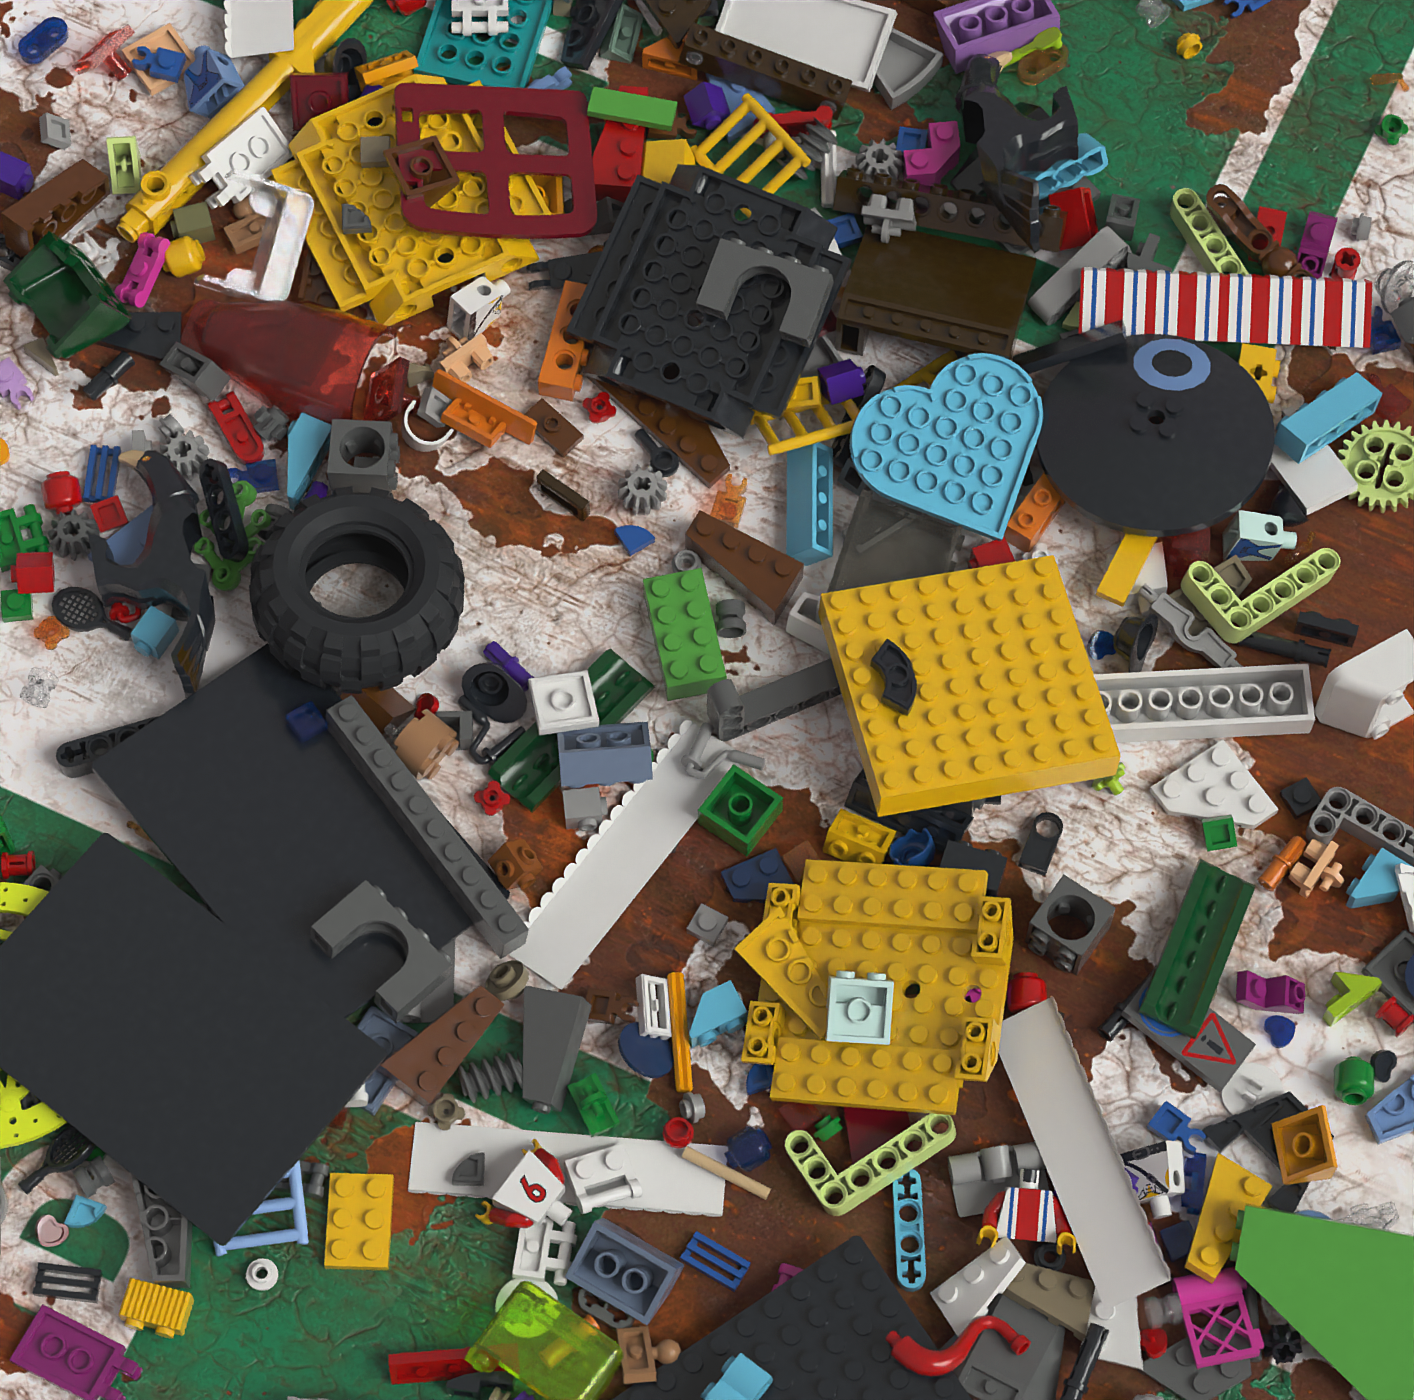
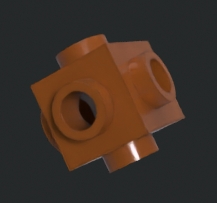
[487,839,543,890]

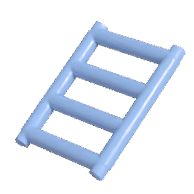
[213,1160,309,1256]

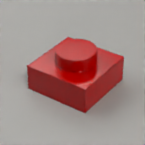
[90,495,129,534]

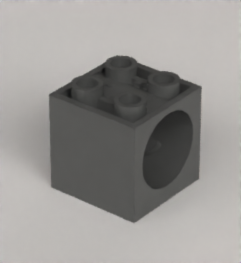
[327,419,400,495]
[1025,874,1116,976]

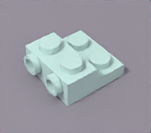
[826,970,894,1045]

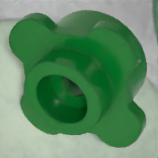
[1374,114,1409,145]

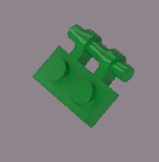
[0,504,50,572]

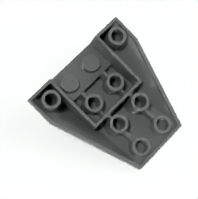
[939,1294,1065,1400]

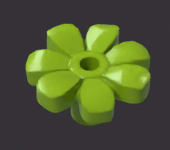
[1091,762,1126,796]

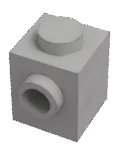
[562,787,608,831]

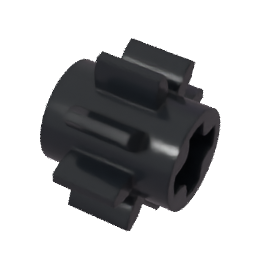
[1262,1323,1302,1364]

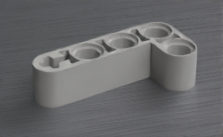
[1028,226,1133,326]
[1305,787,1414,867]

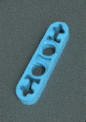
[892,1169,926,1292]

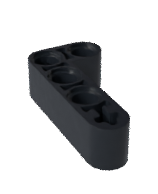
[56,716,160,778]

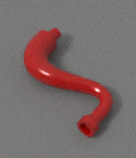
[885,1315,1031,1377]

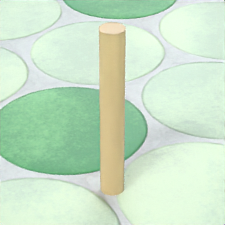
[682,1146,771,1200]

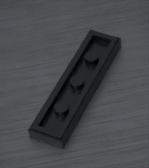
[1012,319,1126,374]

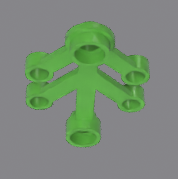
[194,480,271,591]

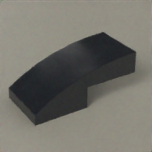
[446,1371,516,1399]

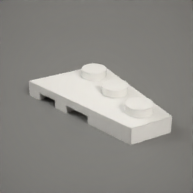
[930,1236,1026,1336]
[1081,1287,1143,1370]

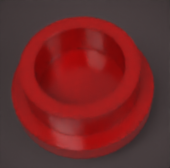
[662,1117,694,1148]

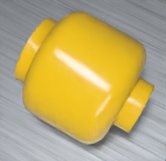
[162,236,205,278]

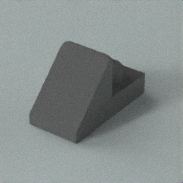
[1105,194,1140,241]

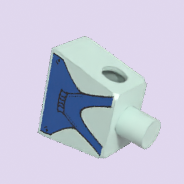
[1222,510,1297,561]

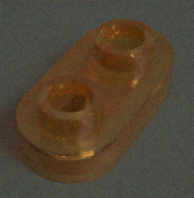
[1017,44,1069,85]

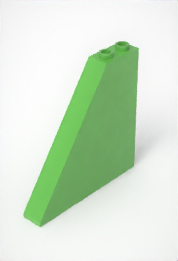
[1230,1204,1414,1400]

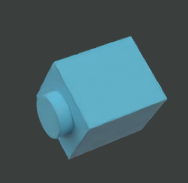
[130,606,179,659]

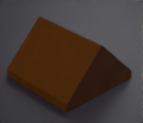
[383,135,460,208]
[340,687,416,740]

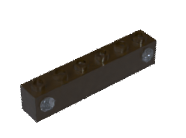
[678,22,852,121]

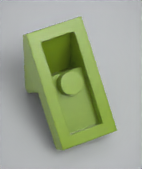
[1322,972,1382,1027]

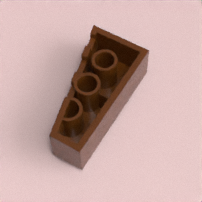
[685,510,804,625]
[376,985,505,1106]

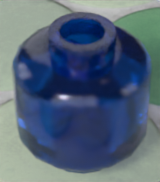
[724,1125,773,1172]

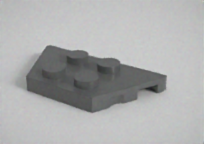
[1137,1308,1252,1400]

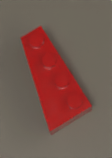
[592,85,649,203]

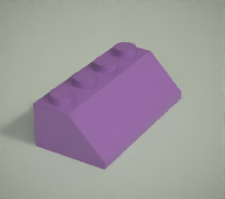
[934,0,1060,74]

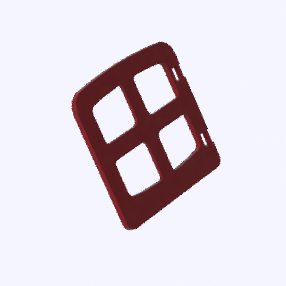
[393,83,597,239]

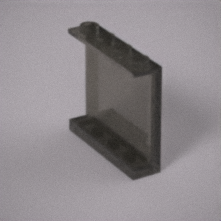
[826,489,965,593]

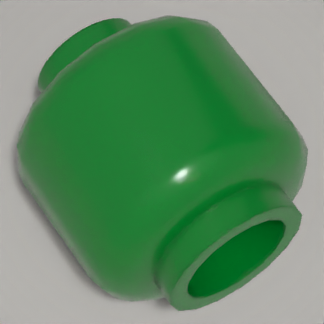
[1333,1056,1375,1105]

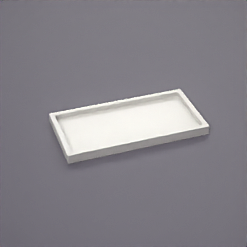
[715,0,897,93]

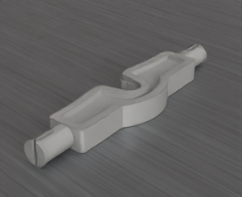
[1137,583,1243,668]

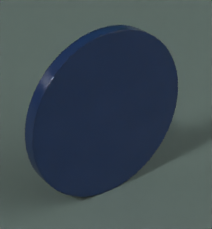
[618,1022,674,1078]

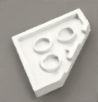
[1149,739,1278,830]

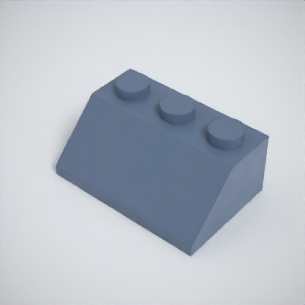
[557,721,653,788]
[565,1218,685,1325]

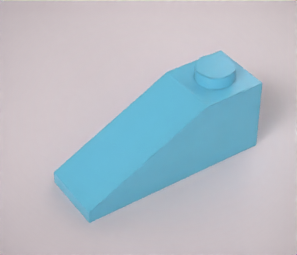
[287,412,332,510]

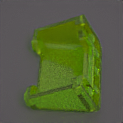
[465,1281,624,1400]

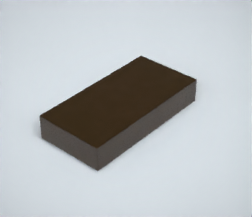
[536,469,590,521]

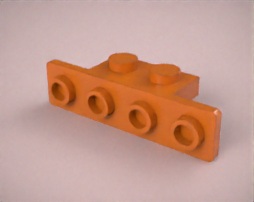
[432,369,537,448]

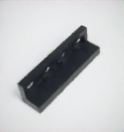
[844,768,974,852]

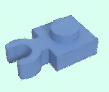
[528,67,573,90]

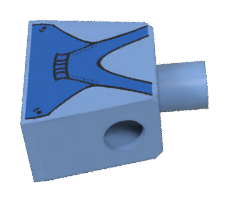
[184,45,244,119]

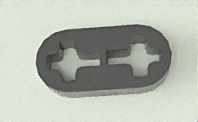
[578,1288,634,1331]

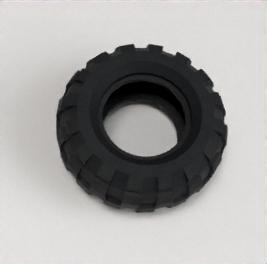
[249,486,465,694]

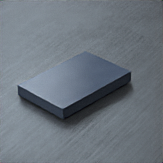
[357,1005,418,1116]

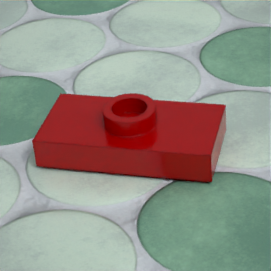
[1248,206,1287,262]

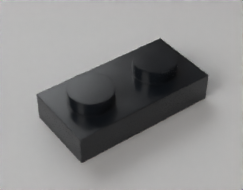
[1294,611,1359,648]

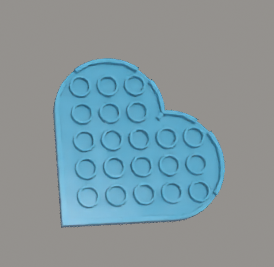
[850,353,1043,541]

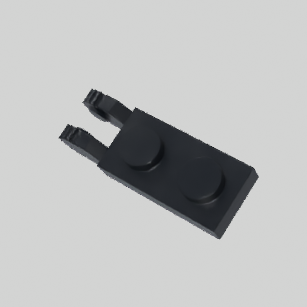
[526,251,602,291]

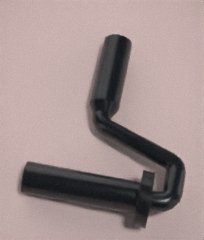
[458,694,526,766]

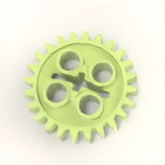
[1338,420,1414,513]

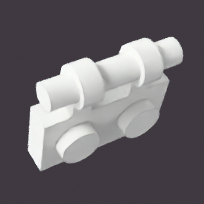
[452,0,509,36]
[512,1217,577,1286]

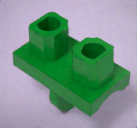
[567,1073,620,1137]

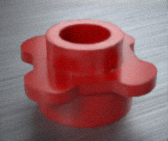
[583,392,616,424]
[474,781,511,816]

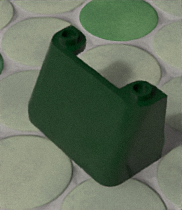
[3,231,132,359]

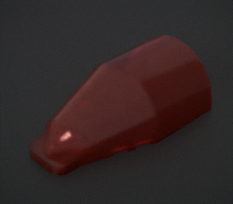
[181,299,397,425]

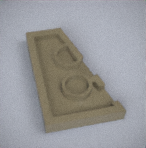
[1168,555,1252,636]
[1001,1263,1095,1341]

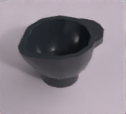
[1265,485,1310,528]

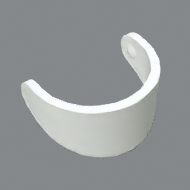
[401,400,454,452]

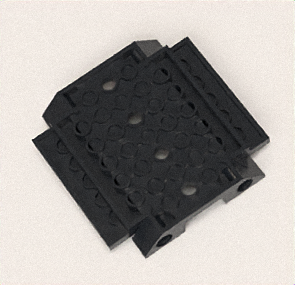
[566,164,852,439]

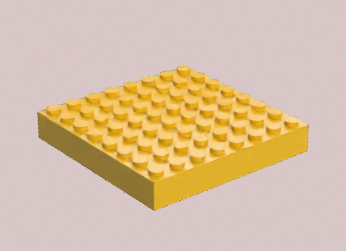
[818,555,1121,817]

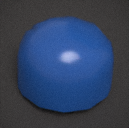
[889,828,936,867]

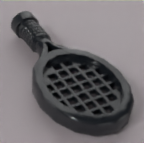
[51,587,133,641]
[18,1126,96,1195]

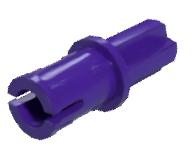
[483,641,535,692]

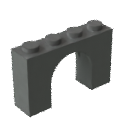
[696,238,834,348]
[310,880,452,1023]

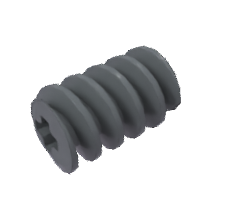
[776,116,838,180]
[457,1052,523,1103]

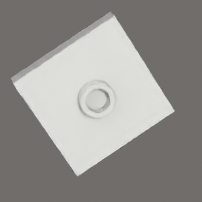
[528,670,599,735]

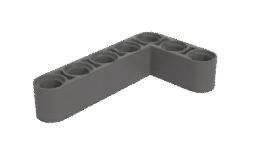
[707,658,842,742]

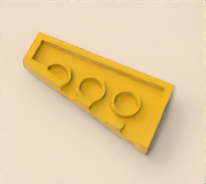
[734,906,828,1040]
[1185,1152,1273,1284]

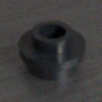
[1034,1242,1066,1271]

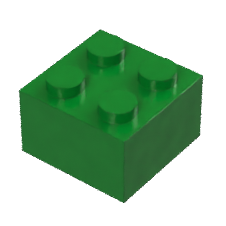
[698,764,783,857]

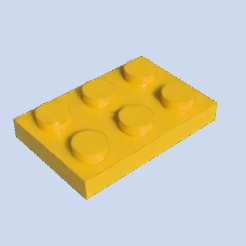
[324,1173,394,1271]

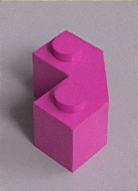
[902,121,961,186]

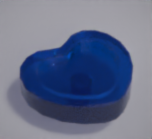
[1087,630,1116,660]
[1264,1015,1296,1048]

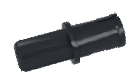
[83,350,135,401]

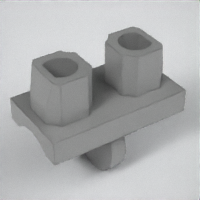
[861,194,916,244]

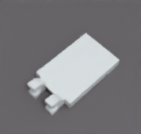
[189,106,293,209]
[1270,406,1358,516]

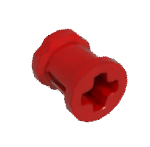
[1331,247,1361,280]
[1,850,36,879]
[1374,996,1414,1037]

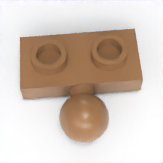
[223,198,289,255]
[616,1326,681,1384]

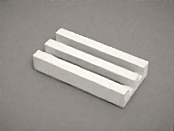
[636,974,672,1040]

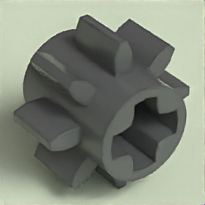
[253,405,290,441]

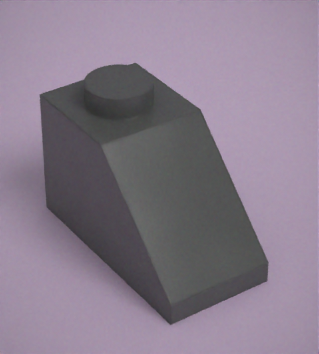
[159,341,231,401]

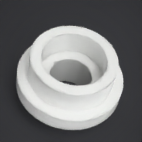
[246,1259,278,1291]

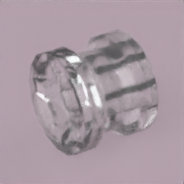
[1136,0,1171,28]

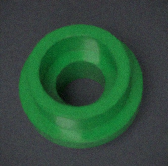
[813,1115,843,1142]

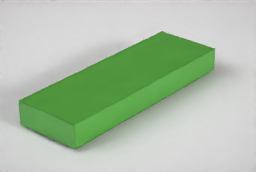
[587,87,677,131]

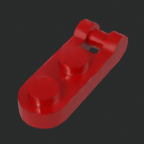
[753,105,833,139]
[206,391,265,466]

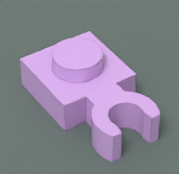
[0,357,34,410]

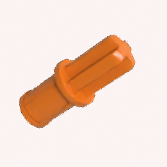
[1257,836,1308,892]

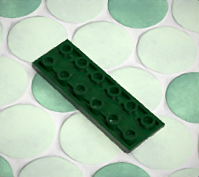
[487,649,655,813]
[1138,859,1255,1039]

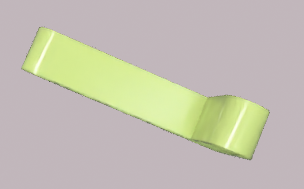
[1170,188,1249,276]
[1181,548,1340,643]
[785,1113,956,1216]

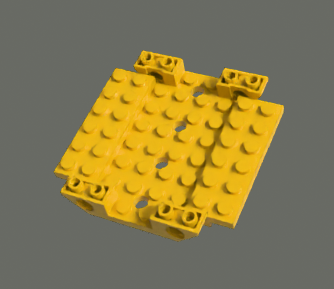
[271,74,551,330]
[741,859,1013,1115]

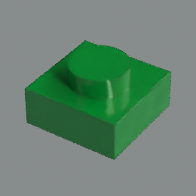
[0,589,34,623]
[1201,814,1237,852]

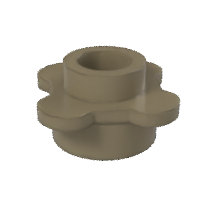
[427,1093,465,1130]

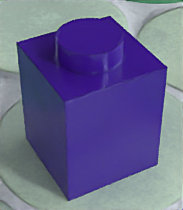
[684,81,731,131]
[0,151,34,200]
[817,359,866,405]

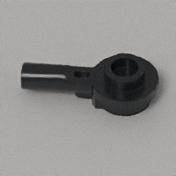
[634,428,679,478]

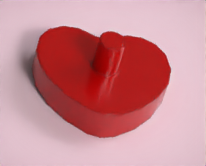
[413,693,439,720]
[1140,1328,1168,1359]

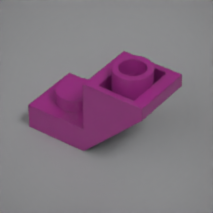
[1297,211,1338,279]
[1236,970,1306,1014]

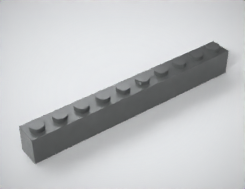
[325,695,529,959]

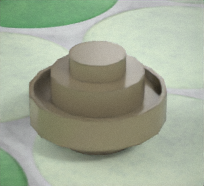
[485,960,529,1001]

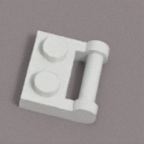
[563,1143,642,1214]

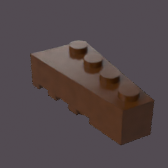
[1,159,110,258]

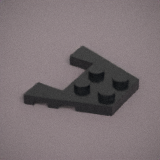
[1202,1091,1334,1212]

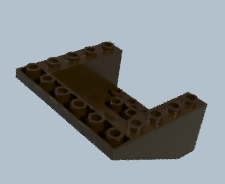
[835,225,1037,361]

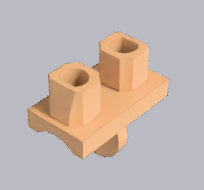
[440,333,493,383]
[1288,839,1344,899]

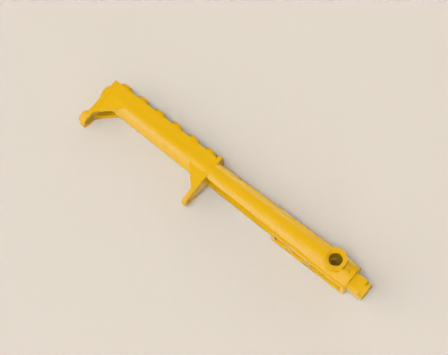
[117,0,374,243]

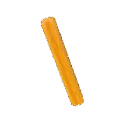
[667,972,693,1093]

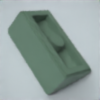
[599,4,644,63]

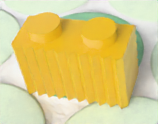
[118,1278,194,1339]

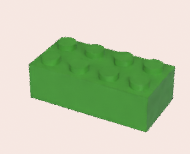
[643,568,727,701]

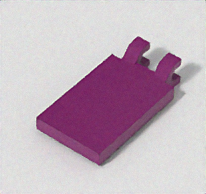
[10,1304,143,1400]

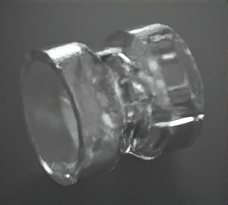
[19,667,59,708]
[1144,1292,1183,1330]

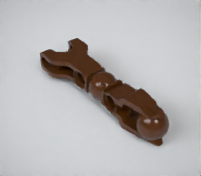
[1206,184,1336,351]

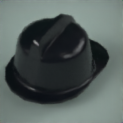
[324,38,367,102]
[1113,614,1158,673]
[461,662,527,724]

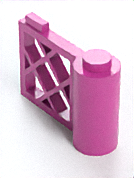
[1172,1266,1264,1369]

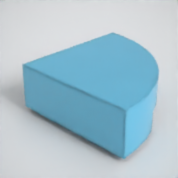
[64,1194,107,1228]

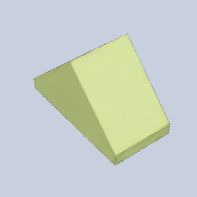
[106,136,141,194]

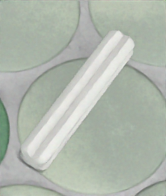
[821,130,837,208]

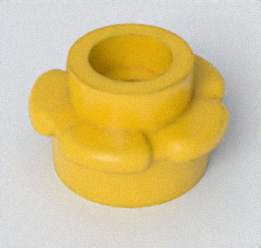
[1176,33,1203,59]

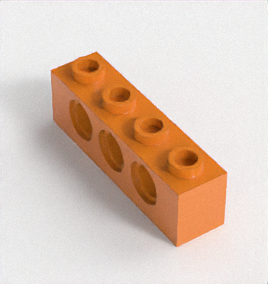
[538,280,590,402]
[1004,472,1066,553]

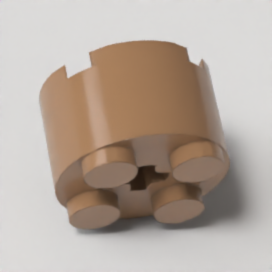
[394,709,460,780]

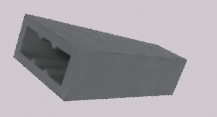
[523,985,592,1114]

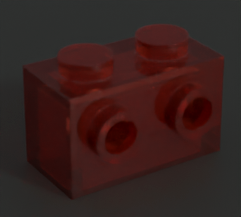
[1168,527,1210,579]

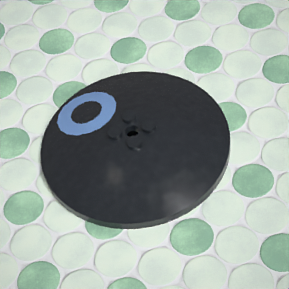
[1036,334,1274,537]

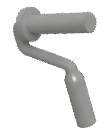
[681,722,765,779]

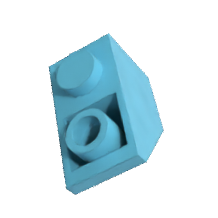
[1346,848,1413,909]
[689,980,748,1048]

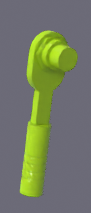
[1004,27,1063,68]

